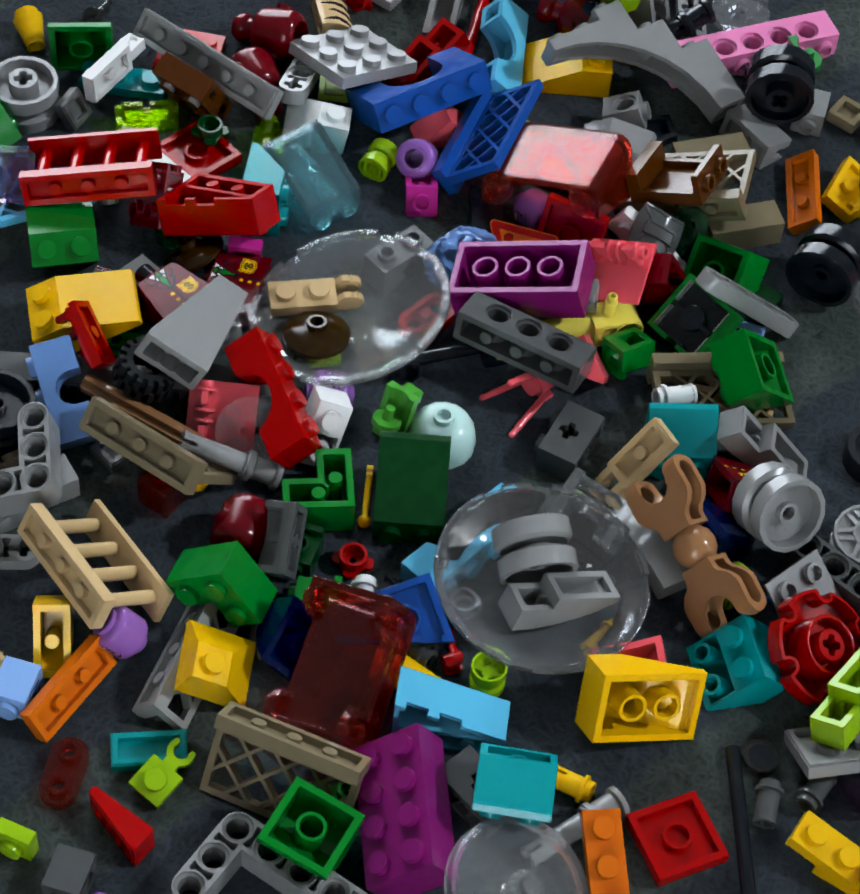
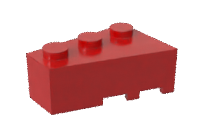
[156,172,281,236]

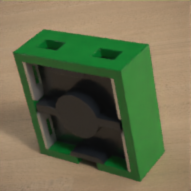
[647,273,745,353]

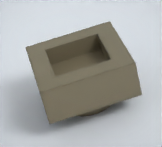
[826,95,860,134]

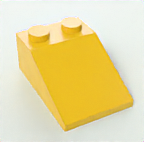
[522,32,613,98]
[25,269,143,352]
[574,654,708,743]

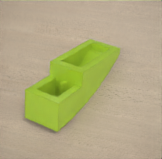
[810,648,860,751]

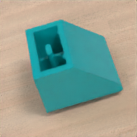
[686,614,786,711]
[472,742,558,825]

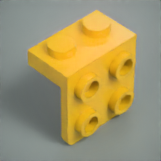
[821,156,860,224]

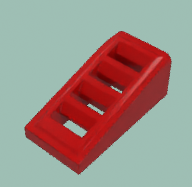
[89,786,155,867]

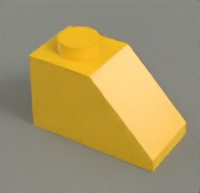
[32,595,74,678]

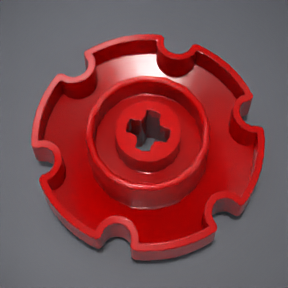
[767,589,860,706]

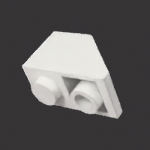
[300,384,353,466]

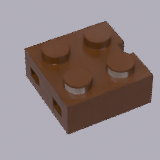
[152,52,233,121]

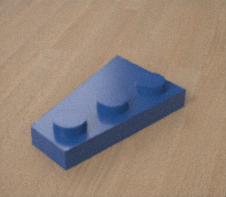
[325,572,455,646]

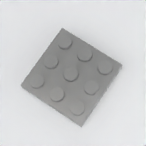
[288,25,418,89]

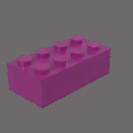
[447,240,596,318]
[353,723,459,894]

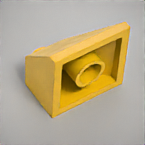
[173,620,257,707]

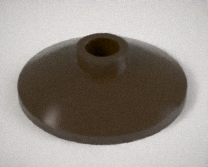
[164,235,224,273]
[283,311,351,359]

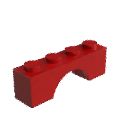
[224,326,322,469]

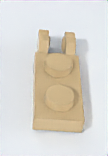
[267,274,364,317]
[593,417,680,507]

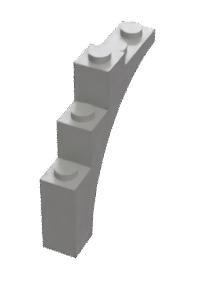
[541,0,745,123]

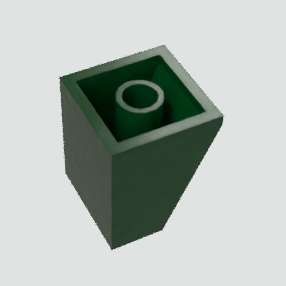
[372,431,451,546]

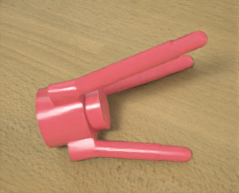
[479,372,555,438]

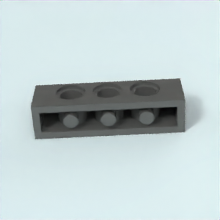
[452,291,597,394]

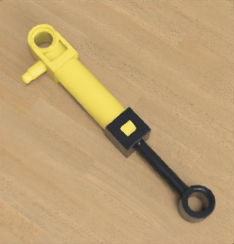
[380,292,644,385]

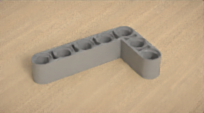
[0,402,63,518]
[171,811,368,894]

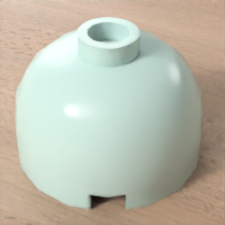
[408,401,476,469]

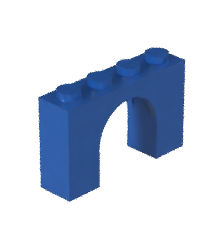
[345,46,492,134]

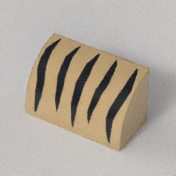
[310,0,352,34]

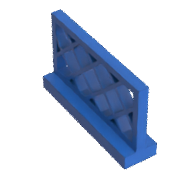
[431,79,544,195]

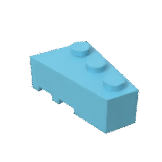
[392,666,511,754]

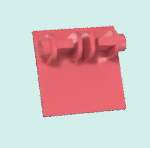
[589,238,658,305]
[186,379,260,453]

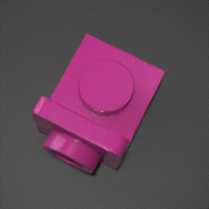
[405,174,438,217]
[228,235,263,257]

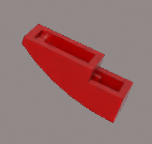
[382,17,470,86]

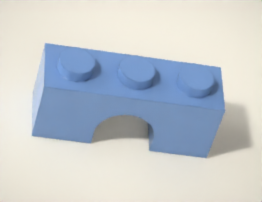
[25,334,98,451]

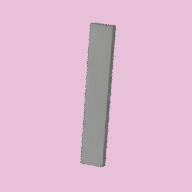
[132,8,284,120]

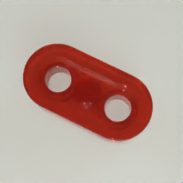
[39,737,89,810]

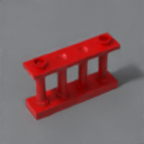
[18,127,163,207]

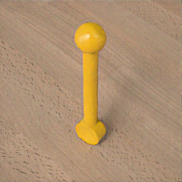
[357,465,374,528]

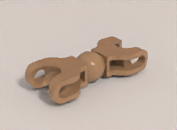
[625,454,767,638]

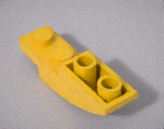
[785,810,860,894]

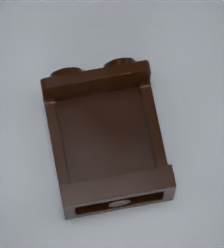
[625,141,728,205]

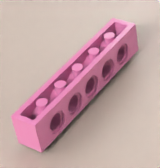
[668,10,840,89]

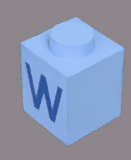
[0,655,44,720]

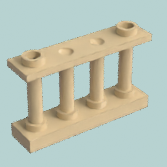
[17,499,175,630]

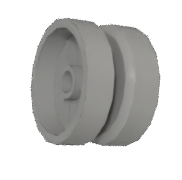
[0,56,60,135]
[732,461,826,553]
[491,513,579,586]

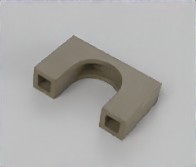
[670,132,785,249]

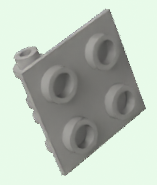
[763,549,841,617]

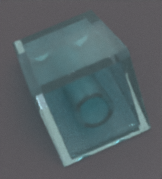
[263,119,360,235]

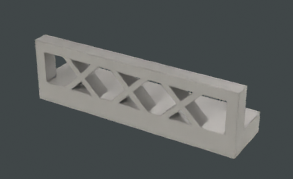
[132,603,239,730]

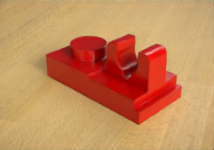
[55,300,116,369]

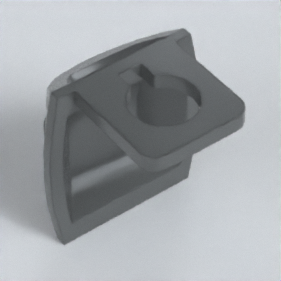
[626,201,685,254]

